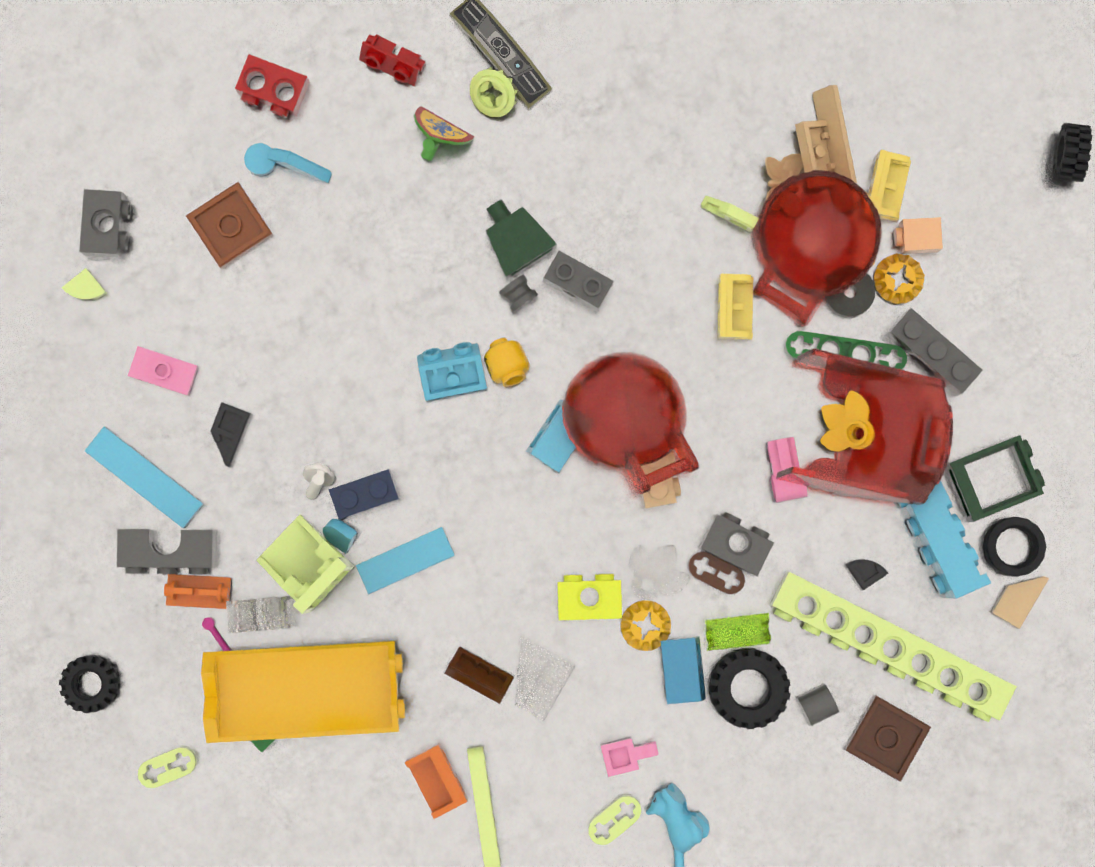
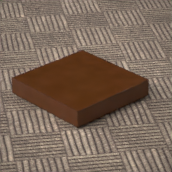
[844,695,931,782]

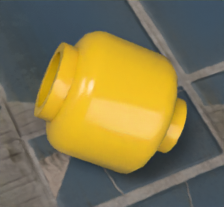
[484,338,530,387]

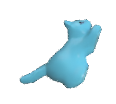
[646,783,710,867]

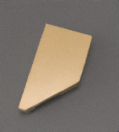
[991,576,1049,629]

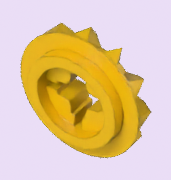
[874,253,925,304]
[621,600,671,651]

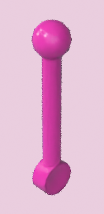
[202,617,231,651]

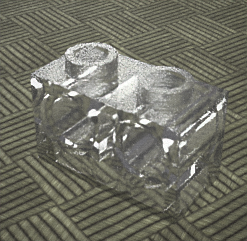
[226,596,296,633]

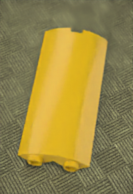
[201,641,405,743]

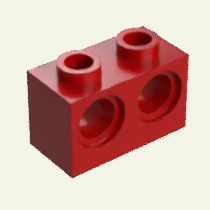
[235,54,310,118]

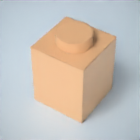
[894,217,943,254]

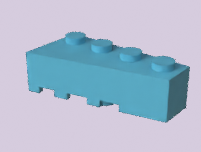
[894,467,991,599]

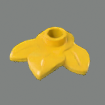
[820,390,875,452]

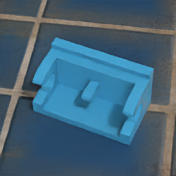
[661,636,706,704]

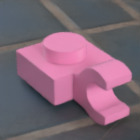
[601,738,659,777]

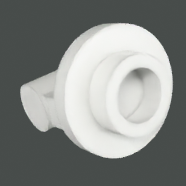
[303,463,335,499]

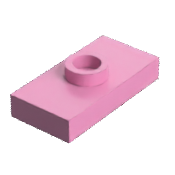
[128,346,199,396]

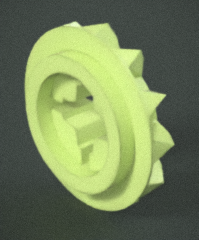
[470,67,518,117]

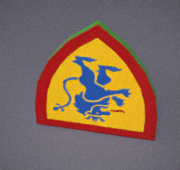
[414,106,475,161]

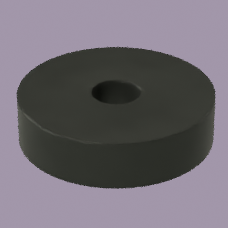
[824,266,875,318]

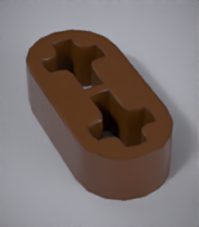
[688,552,745,594]

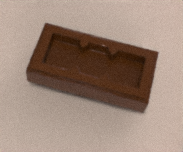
[444,647,514,704]

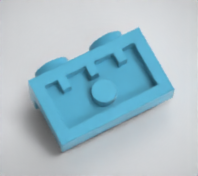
[417,342,487,401]

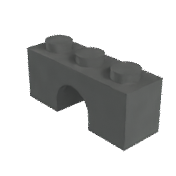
[886,308,983,396]
[117,529,217,574]

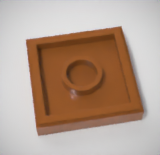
[186,182,273,269]

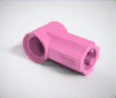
[767,437,807,503]

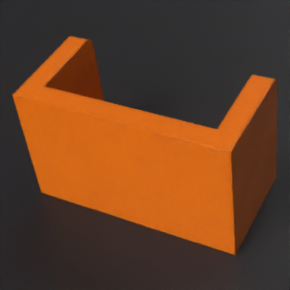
[404,743,468,819]

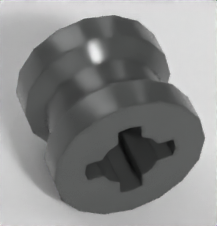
[499,274,538,313]

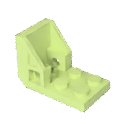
[256,514,354,614]

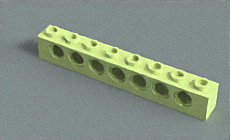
[770,572,1017,722]

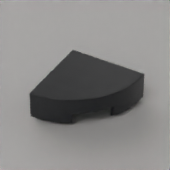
[844,559,889,591]

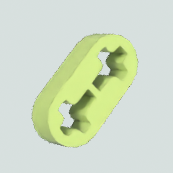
[138,746,198,788]
[588,795,641,845]

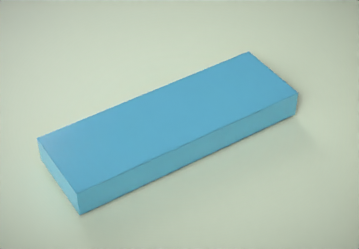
[356,527,455,594]

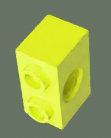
[557,574,622,620]

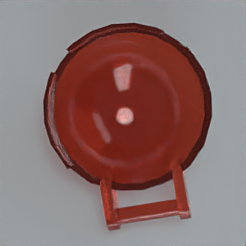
[753,170,882,326]
[562,352,699,494]

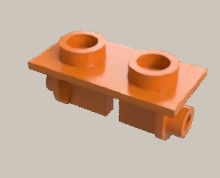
[164,574,231,609]

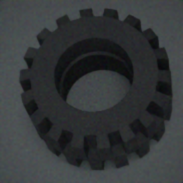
[709,648,791,729]

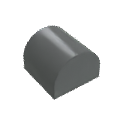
[796,684,839,726]

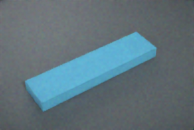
[85,426,203,529]

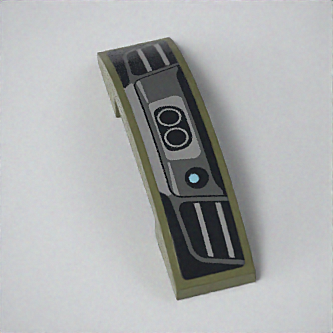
[449,0,552,110]

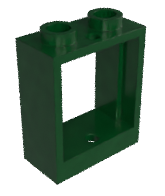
[945,435,1045,522]

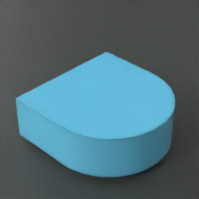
[323,519,357,554]

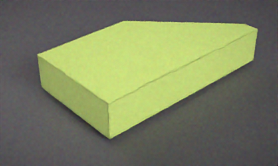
[700,196,759,232]

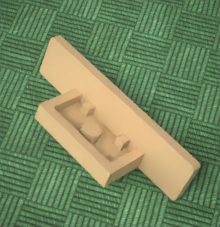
[795,85,861,213]

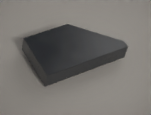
[210,402,252,468]

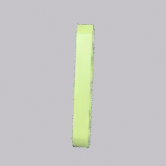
[467,746,501,867]

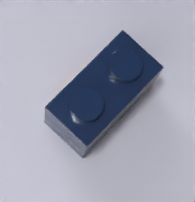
[329,469,401,520]

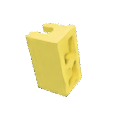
[864,150,911,222]
[717,274,753,340]

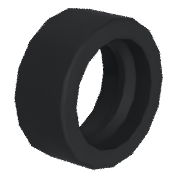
[983,517,1047,577]

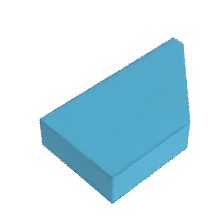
[267,148,332,183]

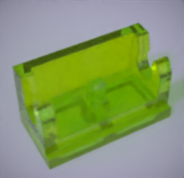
[703,612,771,651]

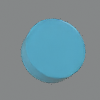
[244,143,276,176]

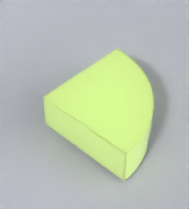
[62,268,107,300]

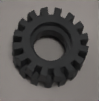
[1054,123,1092,182]
[59,655,120,713]

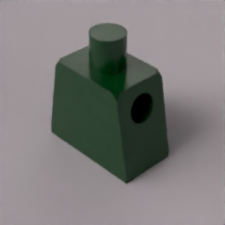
[486,199,557,280]

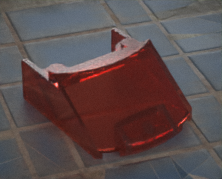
[776,349,953,505]

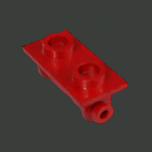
[359,34,426,87]

